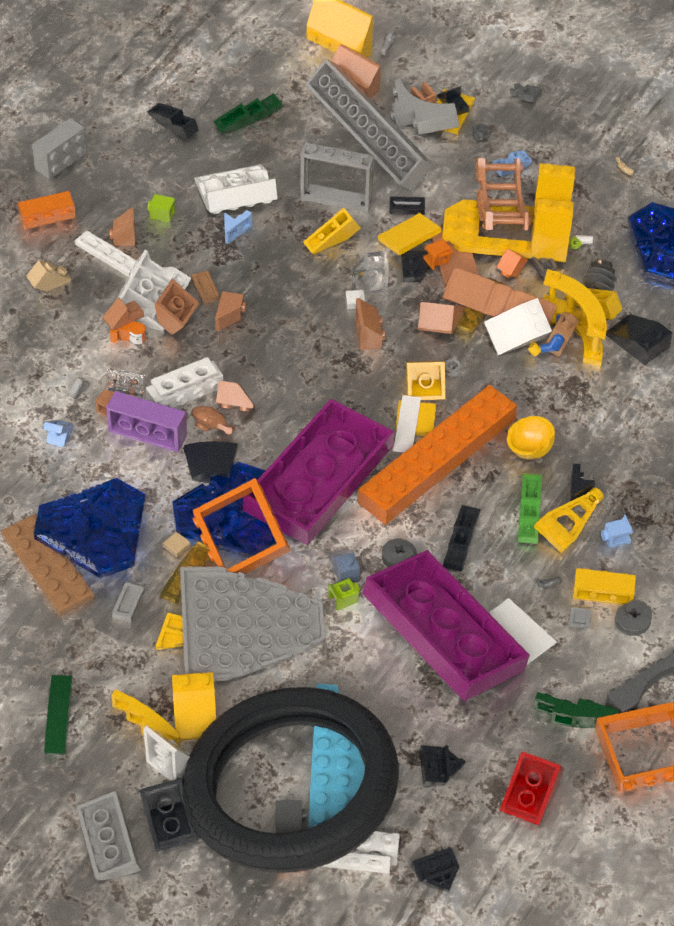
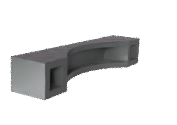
[605,650,674,713]

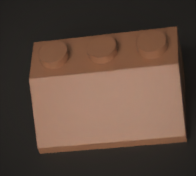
[331,44,381,99]

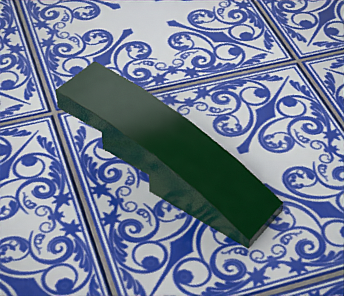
[213,93,283,134]
[44,675,73,755]

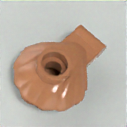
[191,406,236,435]

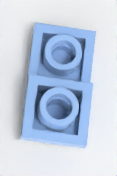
[493,150,533,176]

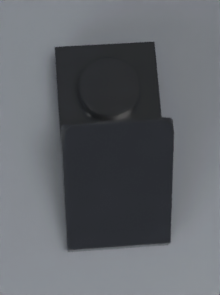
[437,86,469,116]
[570,463,595,501]

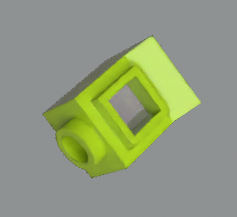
[328,578,360,611]

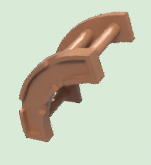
[475,158,531,230]

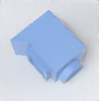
[601,515,633,548]

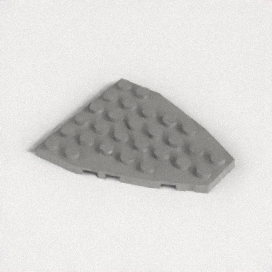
[180,567,325,681]

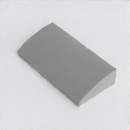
[76,791,141,881]

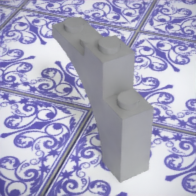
[390,79,459,135]

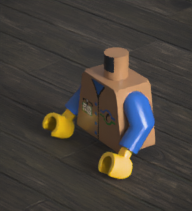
[528,312,579,357]

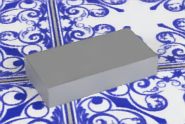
[112,582,145,622]

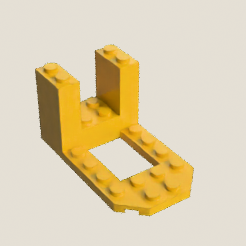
[442,163,575,262]

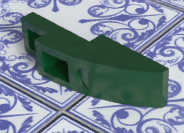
[533,692,619,728]

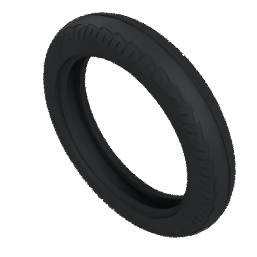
[183,687,399,873]

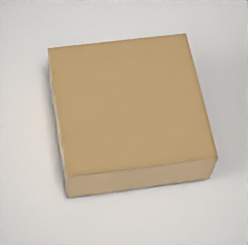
[163,532,191,558]

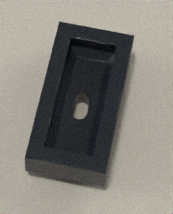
[390,196,425,215]

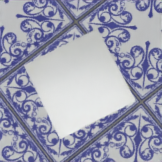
[489,598,557,665]

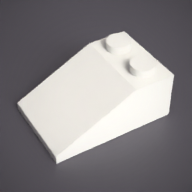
[484,298,552,356]
[144,726,190,781]

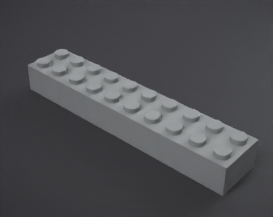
[305,58,434,191]

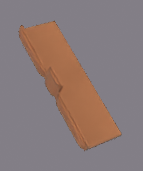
[442,268,556,325]

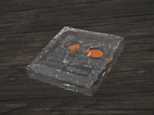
[106,368,144,397]

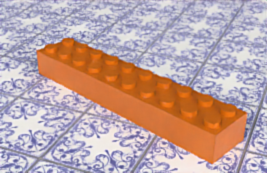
[358,384,517,525]

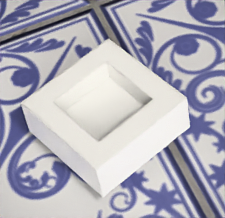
[345,290,365,309]

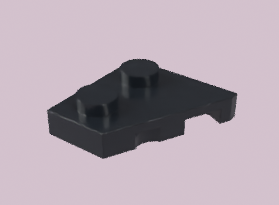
[401,251,430,282]

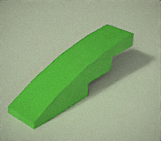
[518,473,542,544]

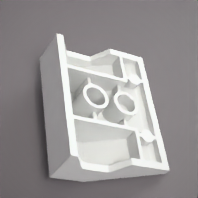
[195,164,278,214]
[116,250,191,332]

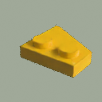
[155,612,183,650]

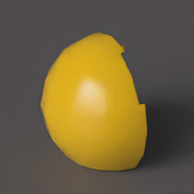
[507,416,555,460]

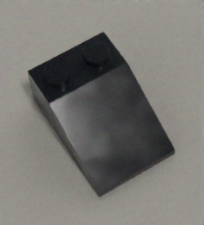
[606,314,673,365]
[139,778,198,852]

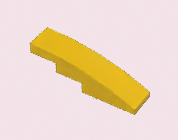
[111,689,181,748]

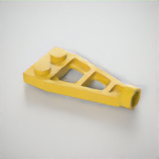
[534,487,604,554]

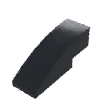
[147,103,199,139]

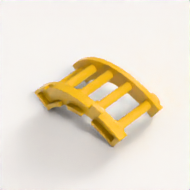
[543,269,607,366]

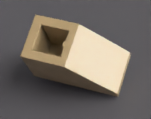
[26,260,72,292]

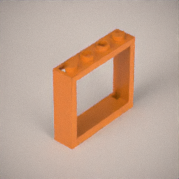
[192,478,291,574]
[595,702,674,792]

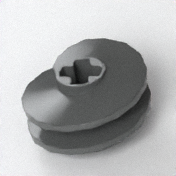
[583,267,617,291]
[382,538,417,567]
[615,600,652,636]

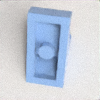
[224,210,252,244]
[43,420,74,447]

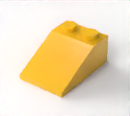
[172,672,216,741]

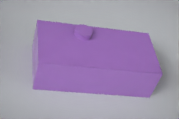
[106,391,187,453]

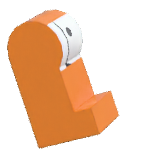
[110,321,146,344]

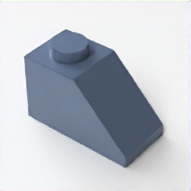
[329,549,360,583]

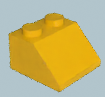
[405,360,445,400]

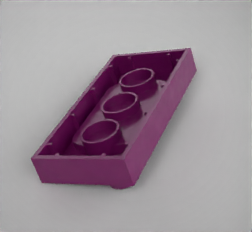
[243,399,394,546]
[362,550,530,701]

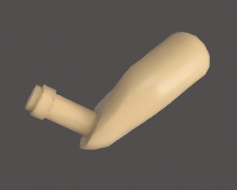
[616,156,634,176]

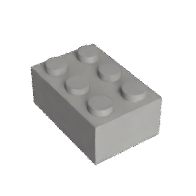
[32,118,87,179]

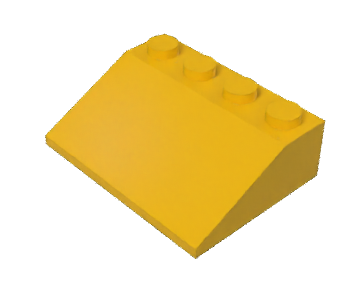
[307,0,373,58]

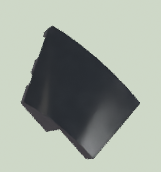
[183,441,238,484]

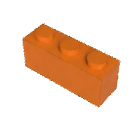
[18,191,76,229]

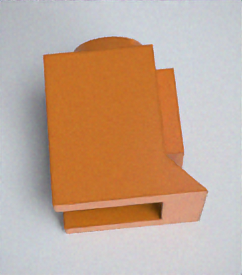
[423,239,453,271]

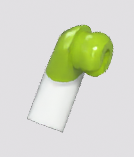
[569,235,593,249]

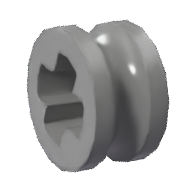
[445,359,461,377]

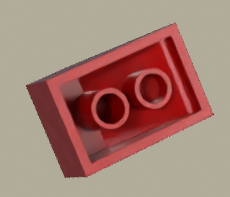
[499,751,564,826]

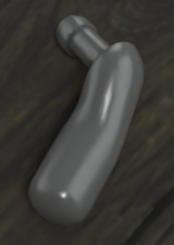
[536,576,562,588]

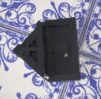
[420,745,466,786]
[411,847,459,892]

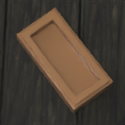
[191,270,220,304]

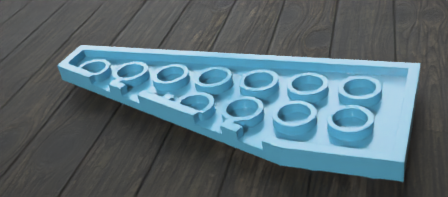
[308,684,365,828]

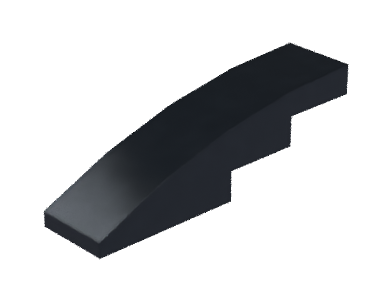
[443,505,481,572]

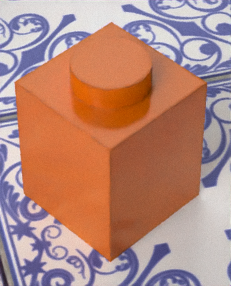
[497,248,528,278]

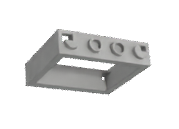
[300,142,374,213]

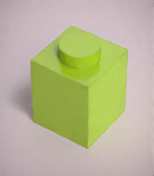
[147,194,175,223]

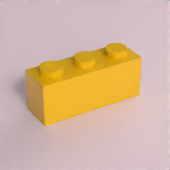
[573,568,636,605]

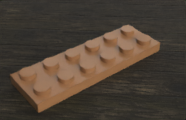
[1,514,95,616]

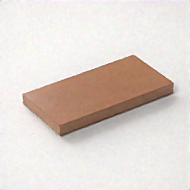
[431,231,479,288]

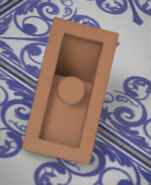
[103,298,144,331]

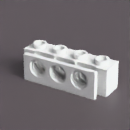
[146,357,223,408]
[314,825,400,874]

